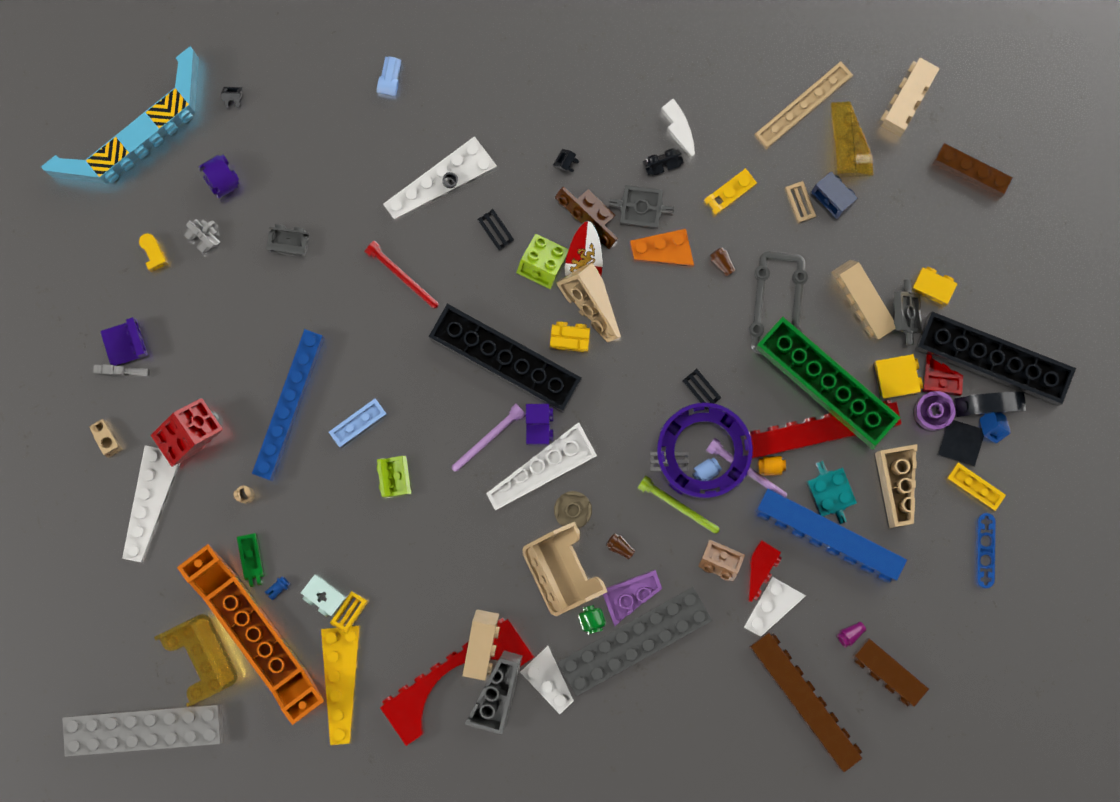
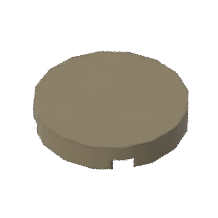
[554,491,592,529]

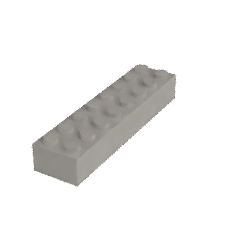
[62,704,223,757]

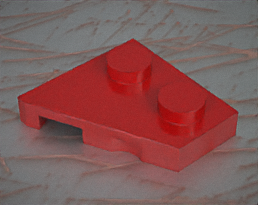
[923,354,963,396]

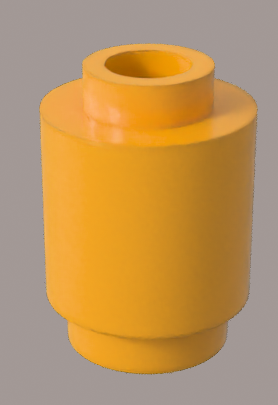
[758,456,786,476]

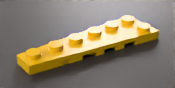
[321,626,360,745]

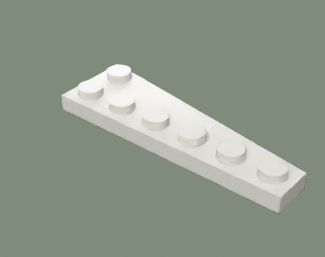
[383,136,497,220]
[486,423,597,511]
[122,446,179,562]

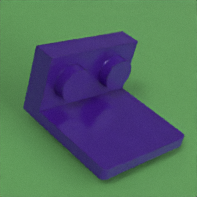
[100,317,148,366]

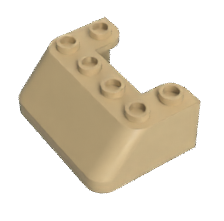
[523,522,608,616]

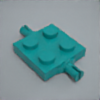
[806,461,857,524]

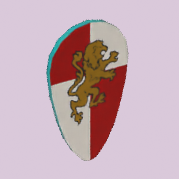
[565,221,603,276]

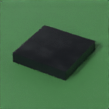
[937,420,984,467]

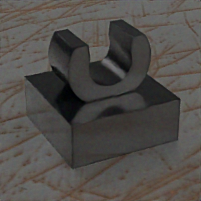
[221,87,243,108]
[553,149,579,172]

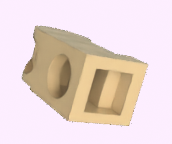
[89,419,123,458]

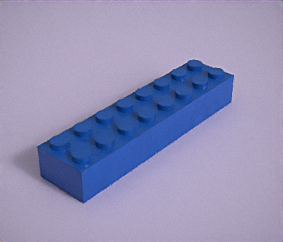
[755,489,907,583]

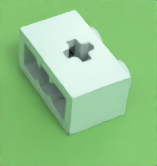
[301,574,346,617]

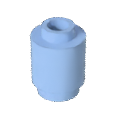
[692,457,722,481]

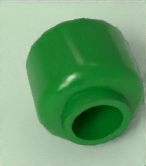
[578,605,606,634]

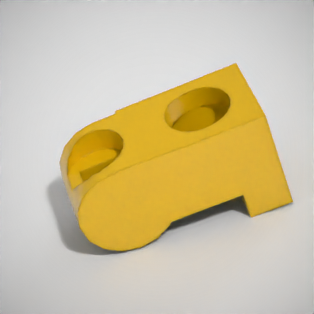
[139,233,168,272]

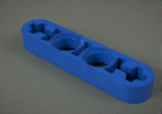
[976,513,996,588]

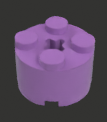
[914,391,956,431]

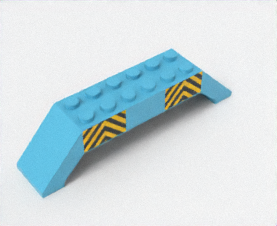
[41,46,199,184]

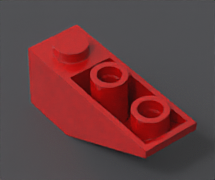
[748,540,782,602]

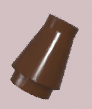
[709,247,735,276]
[606,533,635,560]

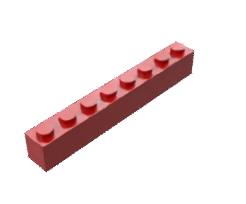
[745,400,902,459]

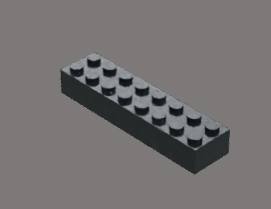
[428,303,582,413]
[915,311,1076,406]

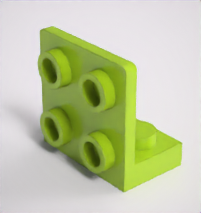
[516,234,569,289]

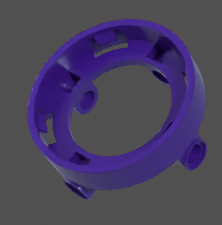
[657,403,753,499]

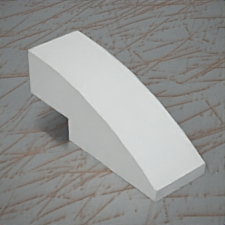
[661,99,695,159]

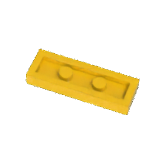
[947,462,1006,511]

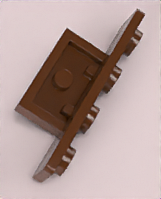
[555,186,618,249]

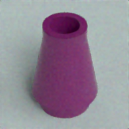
[837,622,867,648]

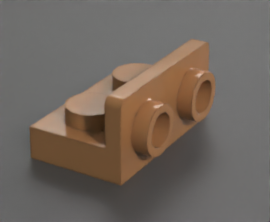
[698,540,745,581]

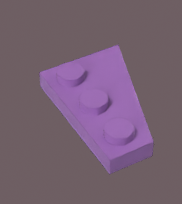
[603,570,662,626]

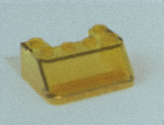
[154,614,238,707]

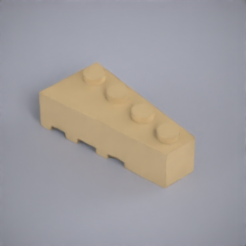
[880,58,940,137]
[831,260,895,339]
[875,444,917,528]

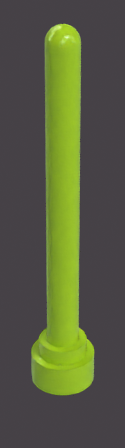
[638,475,720,534]

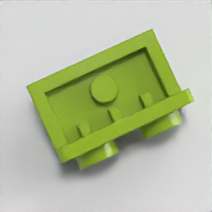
[377,456,411,497]

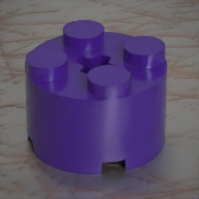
[198,154,239,199]

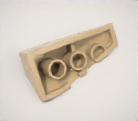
[556,263,621,342]

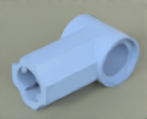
[377,56,401,96]

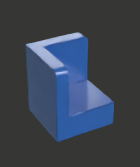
[980,413,1011,443]

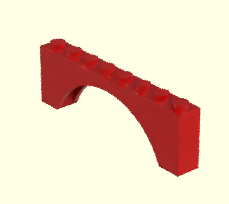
[380,618,534,746]

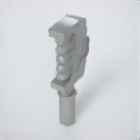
[93,364,148,376]

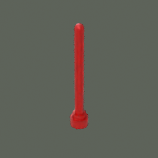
[364,241,438,308]

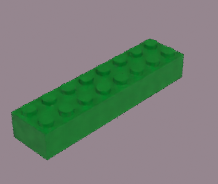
[756,317,901,450]

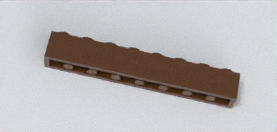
[749,633,863,772]

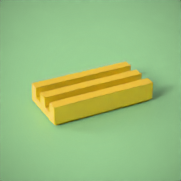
[330,591,368,634]

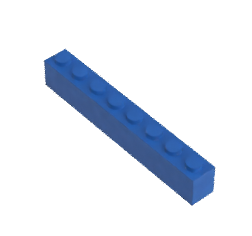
[252,329,325,481]

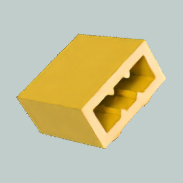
[874,354,923,400]

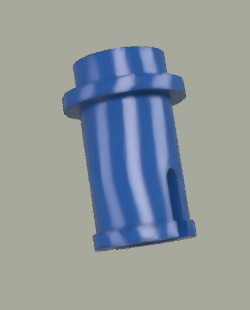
[265,576,290,600]

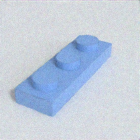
[329,398,387,448]

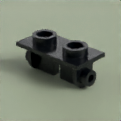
[643,148,684,176]

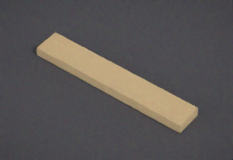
[754,61,853,149]

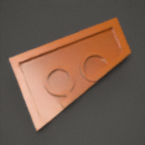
[630,229,694,266]

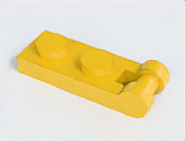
[704,168,757,215]

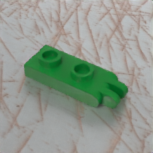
[237,533,264,587]

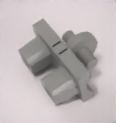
[184,219,221,253]

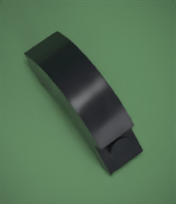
[955,392,1026,417]

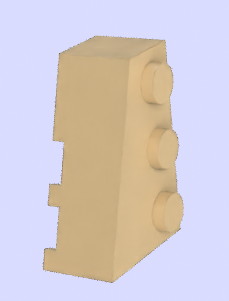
[462,609,500,681]

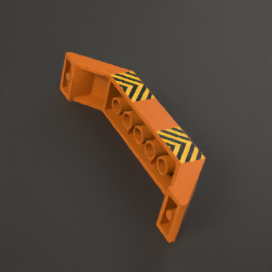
[177,544,324,725]

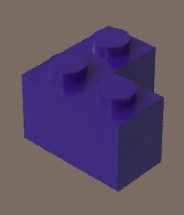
[526,404,553,445]

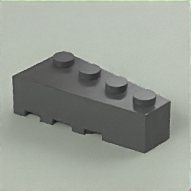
[465,651,523,734]

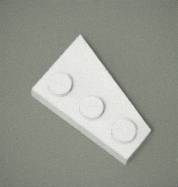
[744,577,806,637]
[520,646,574,714]

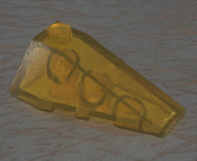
[831,101,874,178]

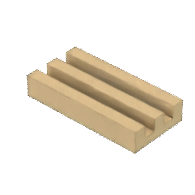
[785,181,816,223]

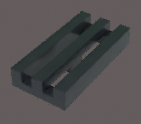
[477,209,514,251]
[682,369,721,410]

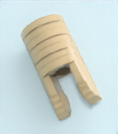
[233,486,255,504]

